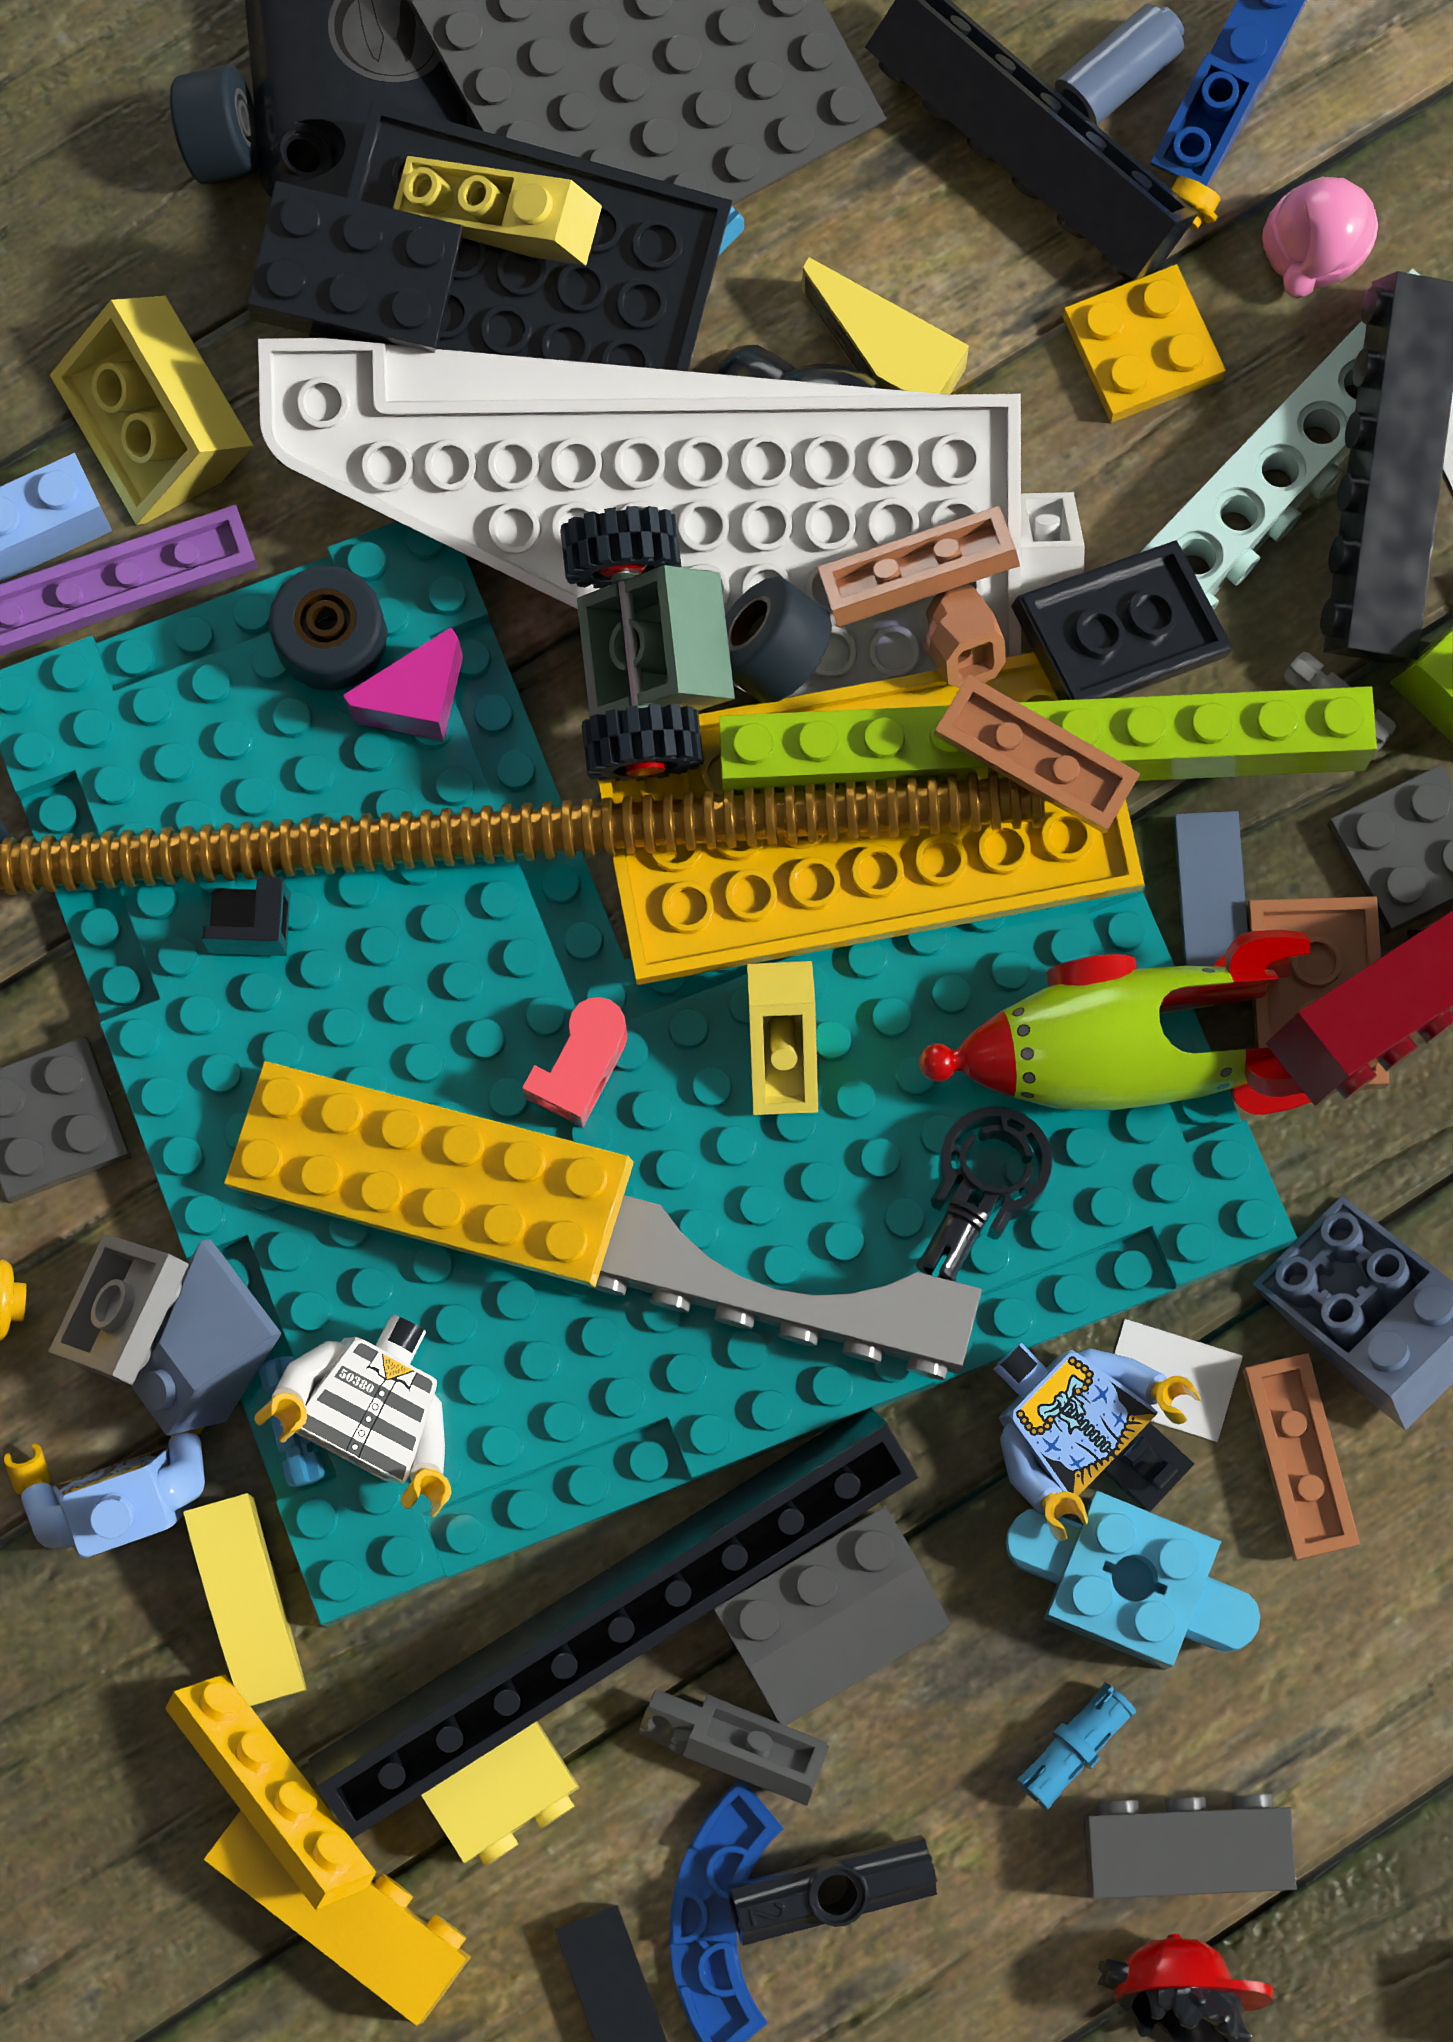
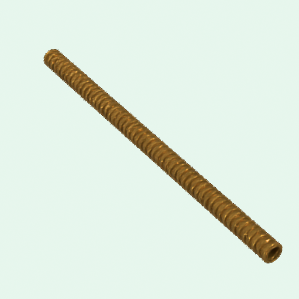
[0,771,1045,895]

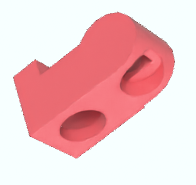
[522,997,628,1128]

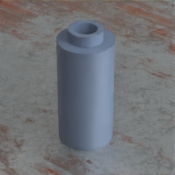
[1055,3,1185,125]

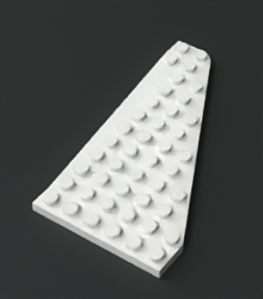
[258,338,1021,698]

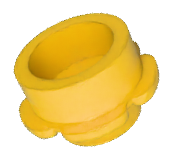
[1171,176,1221,230]

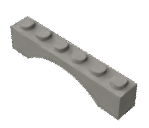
[588,1195,982,1380]

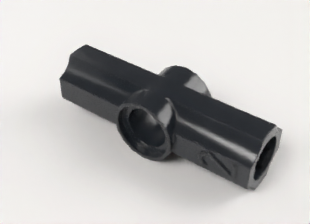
[727,1835,937,1946]

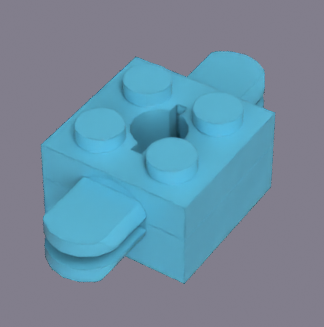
[1005,1491,1260,1670]

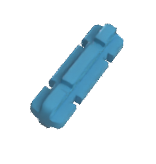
[259,1356,325,1487]

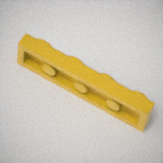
[165,1674,376,1910]

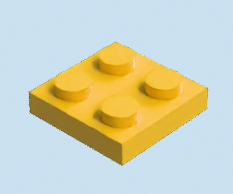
[1063,264,1226,423]

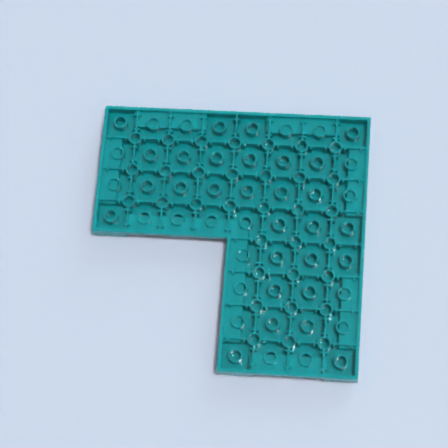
[0,521,1297,1628]

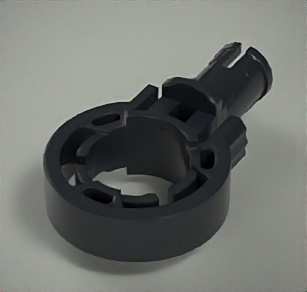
[916,1106,1052,1282]

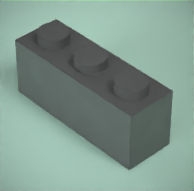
[1083,1794,1297,1899]

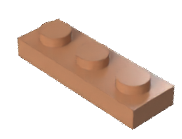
[818,506,1020,627]
[934,674,1141,834]
[1243,1353,1360,1562]

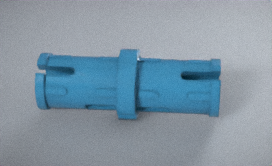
[1016,1682,1137,1810]

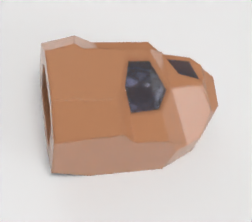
[923,584,1006,688]

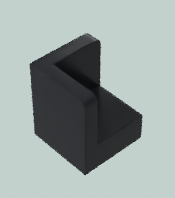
[202,877,291,956]

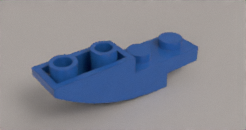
[1151,0,1308,187]

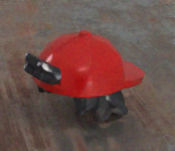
[1098,1934,1274,2042]

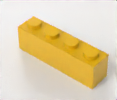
[204,1810,471,2026]

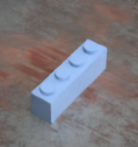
[0,453,112,583]

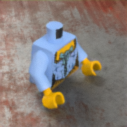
[993,1342,1201,1541]
[4,1427,205,1559]

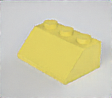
[50,296,254,525]

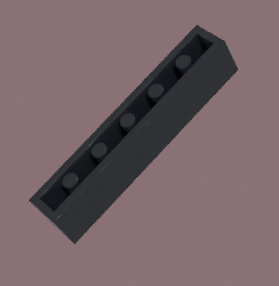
[865,0,1199,280]
[1320,271,1453,664]

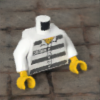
[254,1314,451,1517]

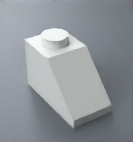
[1021,492,1085,595]

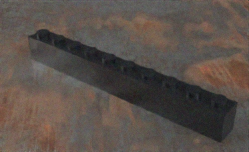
[308,1407,919,1839]

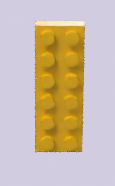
[224,1061,634,1288]

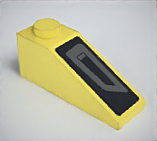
[802,257,969,395]

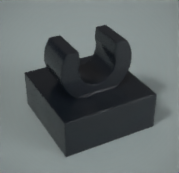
[1103,1422,1194,1512]

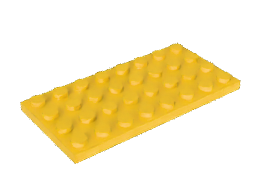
[598,652,1144,985]

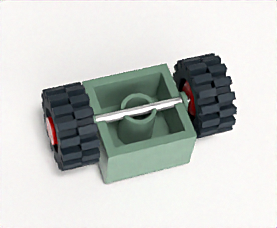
[560,506,735,782]

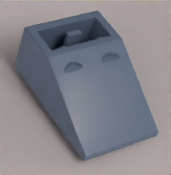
[1253,1195,1453,1431]

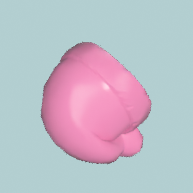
[1262,177,1378,299]

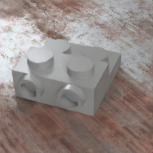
[48,1234,189,1385]

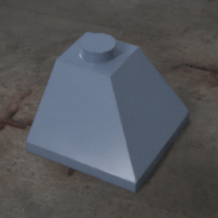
[132,1239,282,1435]

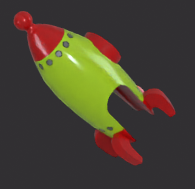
[919,930,1311,1115]

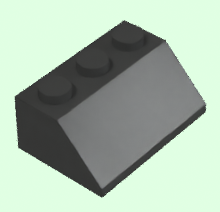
[714,1506,951,1726]

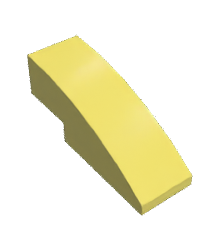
[183,1493,307,1707]

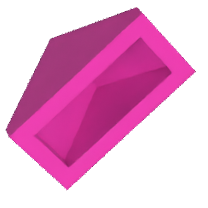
[343,627,463,741]

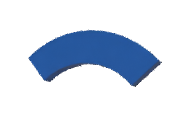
[670,1779,784,2042]

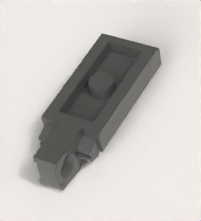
[639,1689,829,1806]

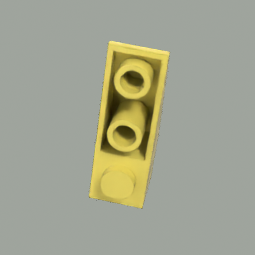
[393,156,602,266]

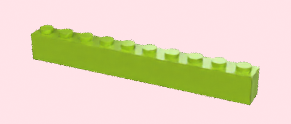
[719,686,1377,795]

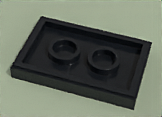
[1011,540,1234,700]

